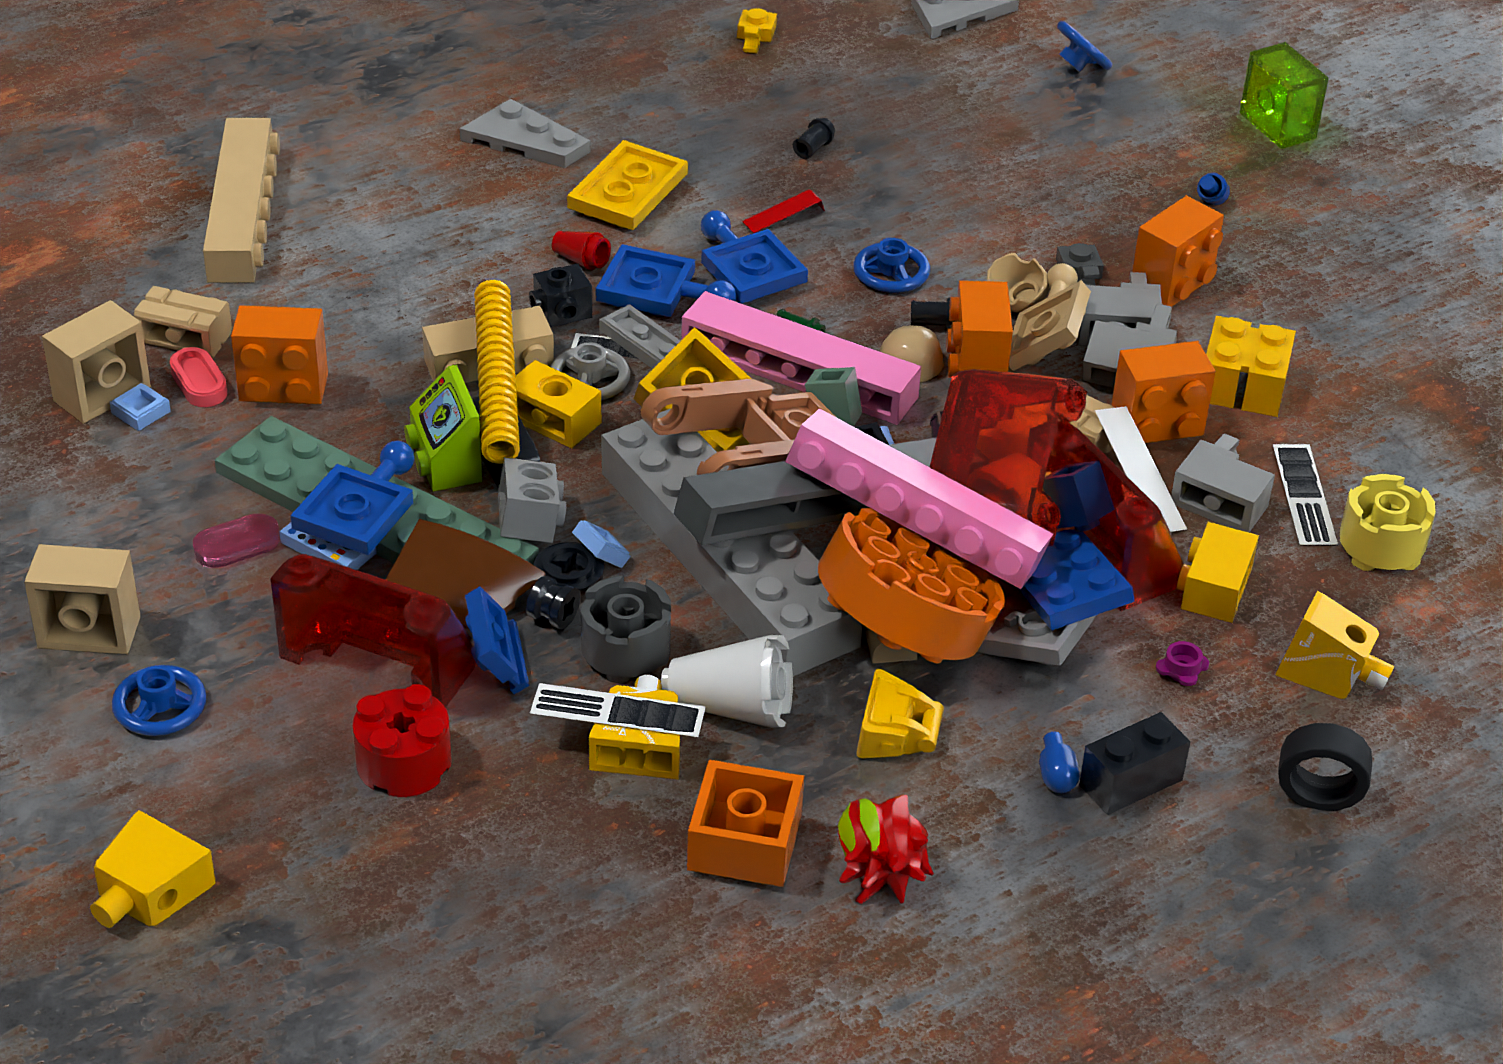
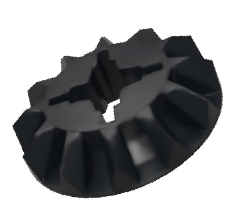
[534,542,604,591]

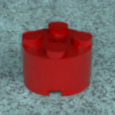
[353,684,452,797]

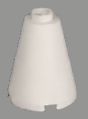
[661,634,793,728]

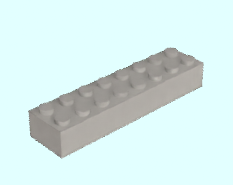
[601,409,863,676]

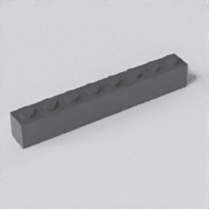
[673,433,992,545]

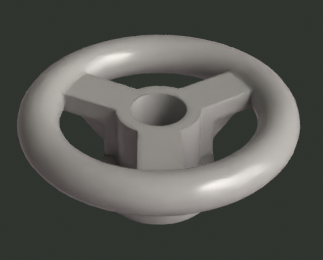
[551,343,630,400]

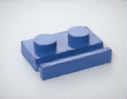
[465,586,530,694]

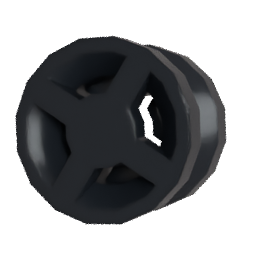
[526,575,581,630]

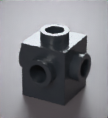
[529,264,593,328]

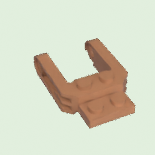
[641,379,837,475]

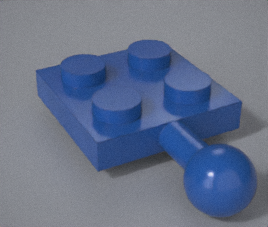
[701,210,808,304]
[596,244,736,317]
[290,441,415,555]

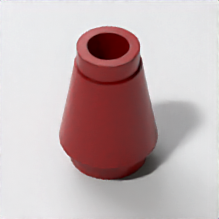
[552,231,611,270]

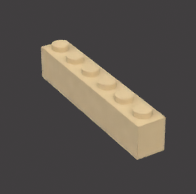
[203,118,280,283]

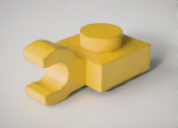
[737,8,777,53]

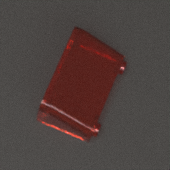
[930,369,1088,547]
[1027,421,1184,611]
[270,554,476,708]

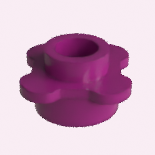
[1156,641,1209,686]

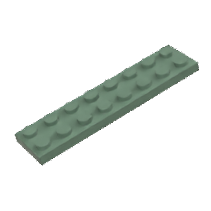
[214,416,539,565]

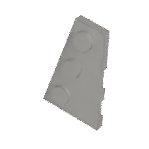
[911,0,1019,39]
[459,99,590,168]
[978,607,1097,666]

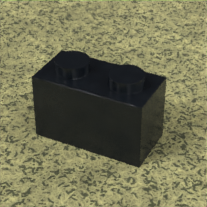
[1079,712,1191,815]

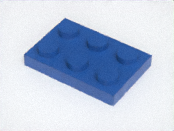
[1016,529,1135,630]

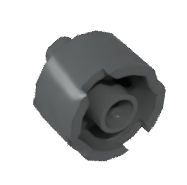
[580,575,671,684]

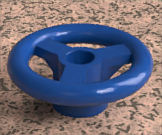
[1057,21,1113,72]
[853,238,930,293]
[112,665,206,736]

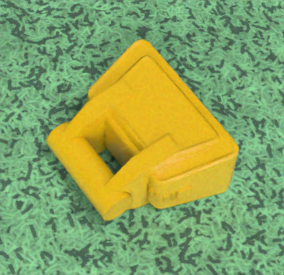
[856,669,944,758]

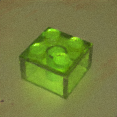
[1239,42,1329,149]

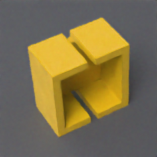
[1206,316,1296,417]

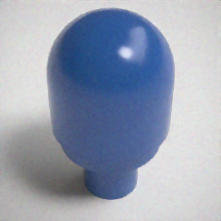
[1197,173,1230,206]
[1039,732,1080,793]

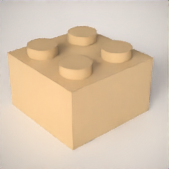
[42,300,151,424]
[24,544,141,655]

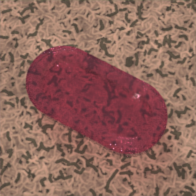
[193,514,280,568]

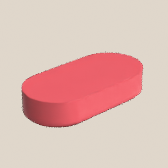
[170,347,228,407]

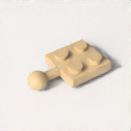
[1009,263,1091,371]

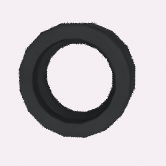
[1278,723,1372,811]

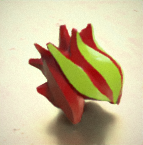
[838,794,934,905]

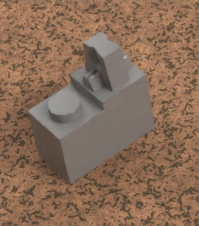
[1078,272,1162,346]
[1083,303,1177,388]
[1171,434,1275,532]

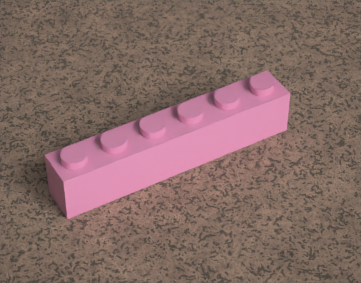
[681,291,921,425]
[785,409,1053,589]

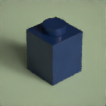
[1040,460,1115,532]

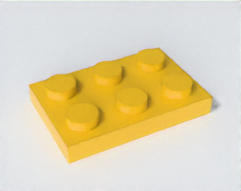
[567,140,688,230]

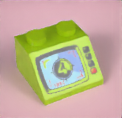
[404,365,482,492]

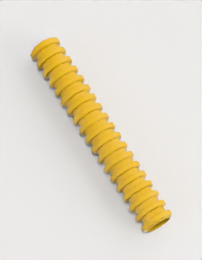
[474,280,520,464]

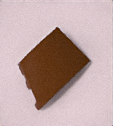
[383,519,545,637]

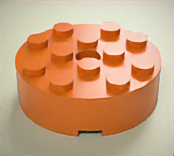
[818,508,1005,664]

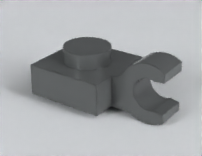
[1056,243,1104,286]

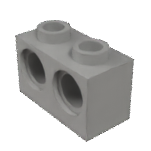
[498,457,566,543]

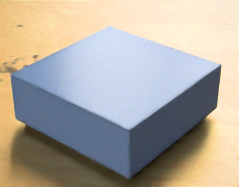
[110,383,171,431]
[572,520,631,568]

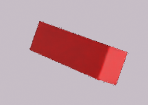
[742,189,825,233]

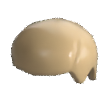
[987,253,1049,313]
[880,325,944,382]

